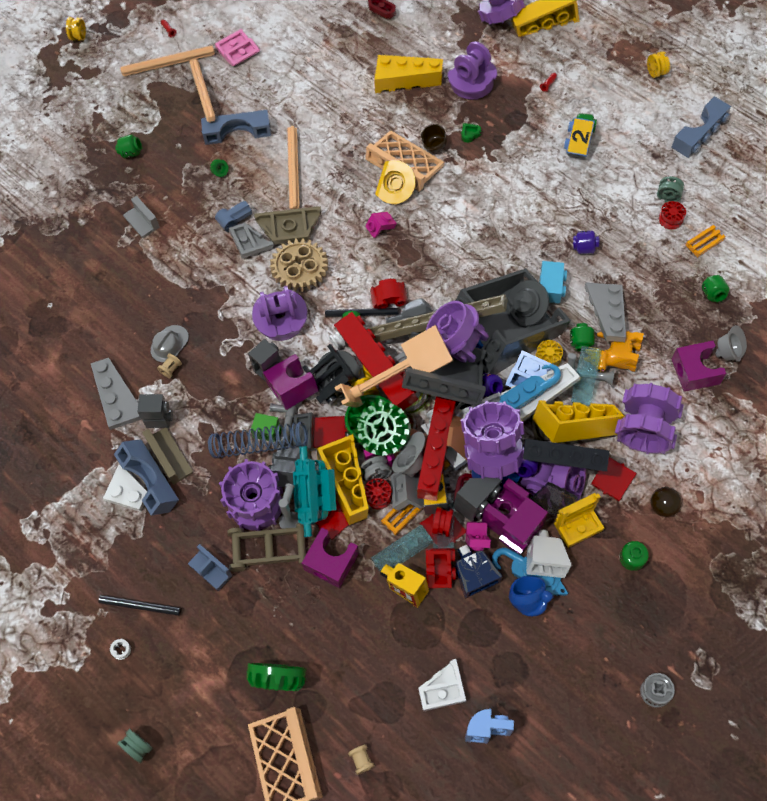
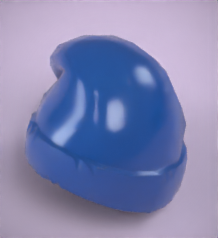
[509,575,553,617]

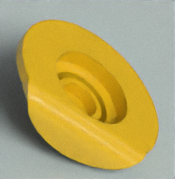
[375,160,416,204]

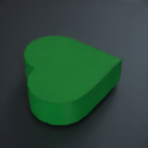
[461,123,481,143]

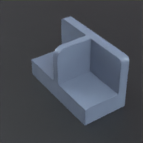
[188,544,232,591]

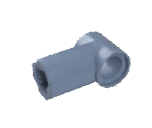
[215,201,252,232]

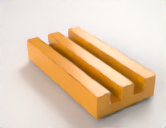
[685,225,726,257]
[381,504,423,536]

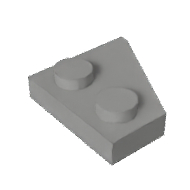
[229,223,274,259]

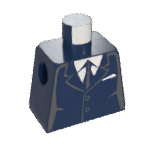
[455,545,502,599]

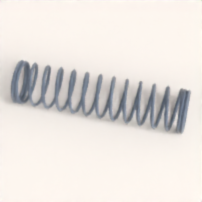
[208,422,308,458]

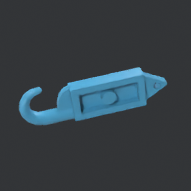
[499,364,561,410]
[492,547,568,596]

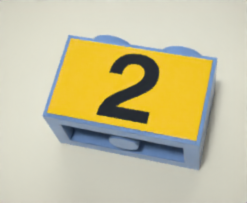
[564,117,595,157]

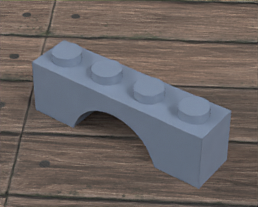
[671,96,731,158]
[201,110,271,145]
[114,440,179,516]

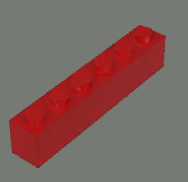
[334,312,418,410]
[417,396,457,501]

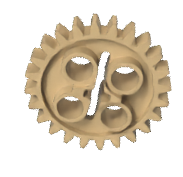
[270,238,328,292]

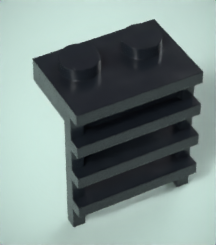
[302,344,358,404]

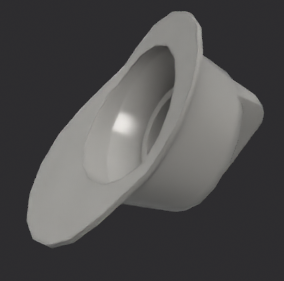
[151,325,189,363]
[715,325,747,362]
[392,432,425,477]

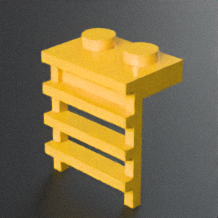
[554,493,604,548]

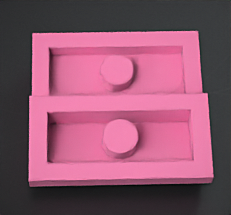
[215,29,260,66]

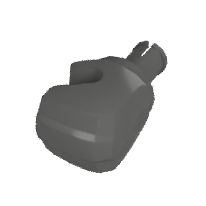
[386,298,433,323]

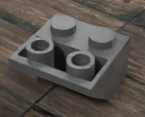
[453,477,502,522]

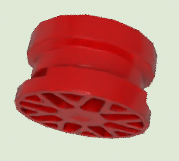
[658,201,686,230]
[364,478,392,510]
[432,507,453,538]

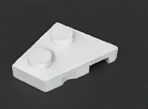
[103,465,147,512]
[418,659,466,711]

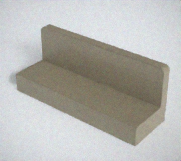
[142,428,193,485]

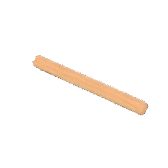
[120,45,215,76]
[189,59,216,122]
[287,126,300,209]

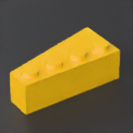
[511,0,580,37]
[374,55,443,94]
[533,400,625,443]
[317,434,369,525]

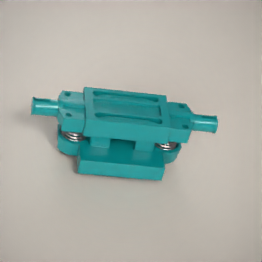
[293,446,336,537]

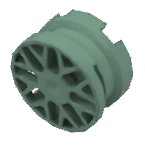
[657,176,684,203]
[117,728,153,763]

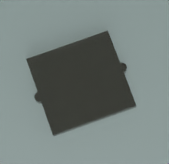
[530,482,578,517]

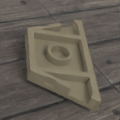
[254,206,321,245]

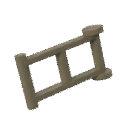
[227,523,306,572]

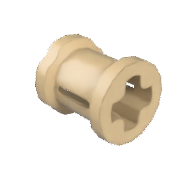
[157,353,182,378]
[348,745,375,775]

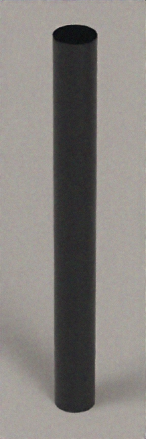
[325,308,398,317]
[99,595,181,616]

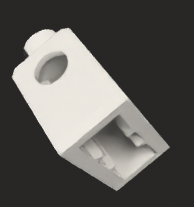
[526,530,571,578]

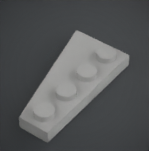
[585,283,626,342]
[91,358,142,430]

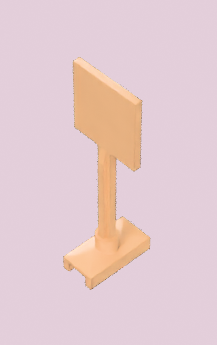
[335,325,454,408]

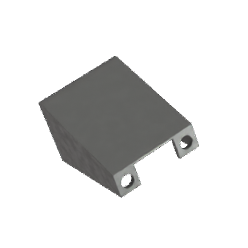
[455,268,571,375]

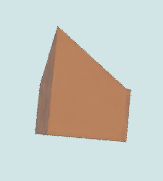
[447,416,468,460]

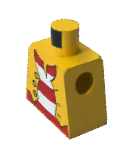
[380,563,429,608]

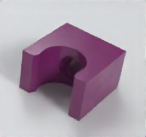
[671,341,727,392]
[263,354,319,410]
[482,478,530,536]
[499,497,548,555]
[302,528,359,588]

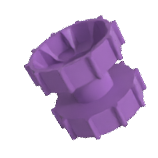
[478,0,525,25]
[615,383,684,454]
[461,401,526,480]
[219,459,283,531]

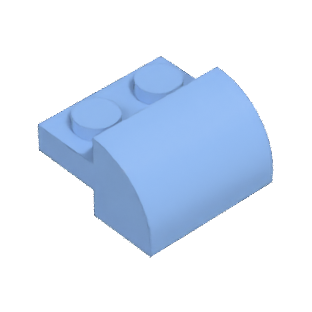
[505,351,558,387]
[465,709,514,743]

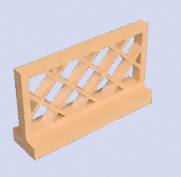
[365,130,445,192]
[248,707,323,801]

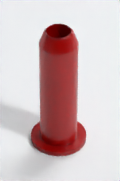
[161,19,177,38]
[540,72,557,92]

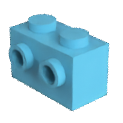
[539,261,567,304]

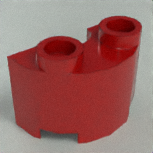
[370,278,409,309]
[425,548,456,588]

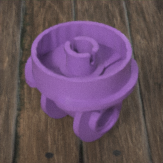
[448,42,497,99]
[252,286,307,341]
[426,301,489,362]
[520,462,586,510]

